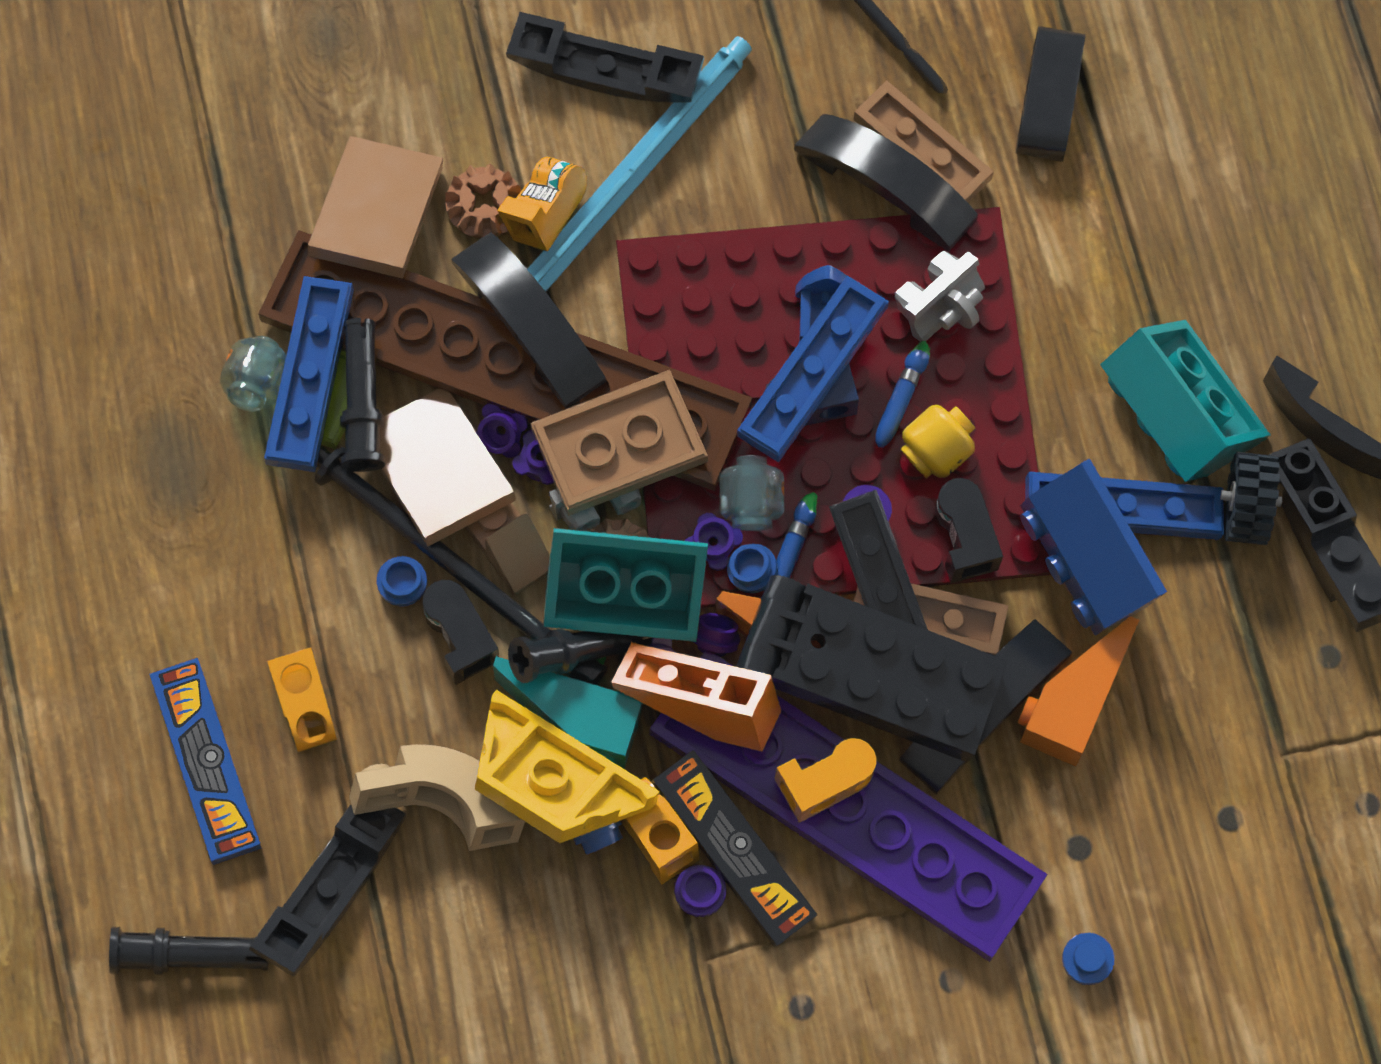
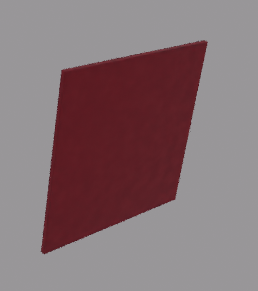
[616,207,1051,608]

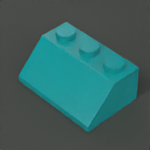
[1100,320,1271,482]
[544,528,708,642]

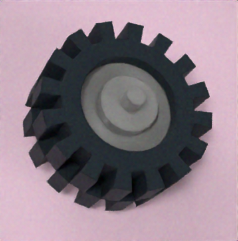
[1220,452,1282,545]

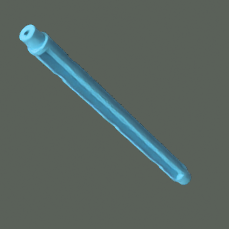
[527,36,752,292]

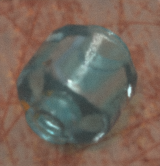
[219,336,287,412]
[719,455,784,531]

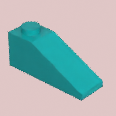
[493,656,643,769]

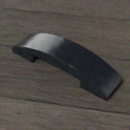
[506,12,704,103]
[794,114,978,252]
[451,232,607,409]
[1263,355,1381,479]
[899,619,1072,795]
[249,805,406,977]

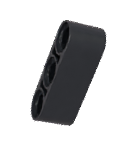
[1015,26,1086,162]

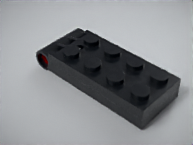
[736,575,1008,763]

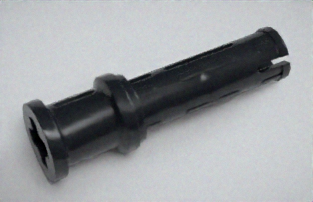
[340,318,386,472]
[508,629,653,683]
[109,927,269,975]

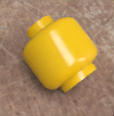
[900,405,975,478]

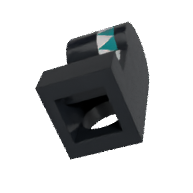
[935,478,1003,583]
[423,580,499,685]

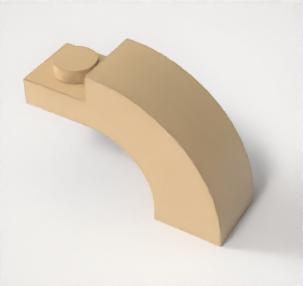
[349,745,525,851]

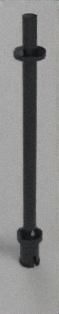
[314,445,608,685]

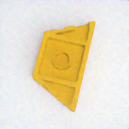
[474,690,660,843]

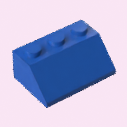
[1020,458,1167,636]

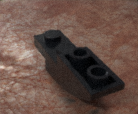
[1269,438,1381,632]

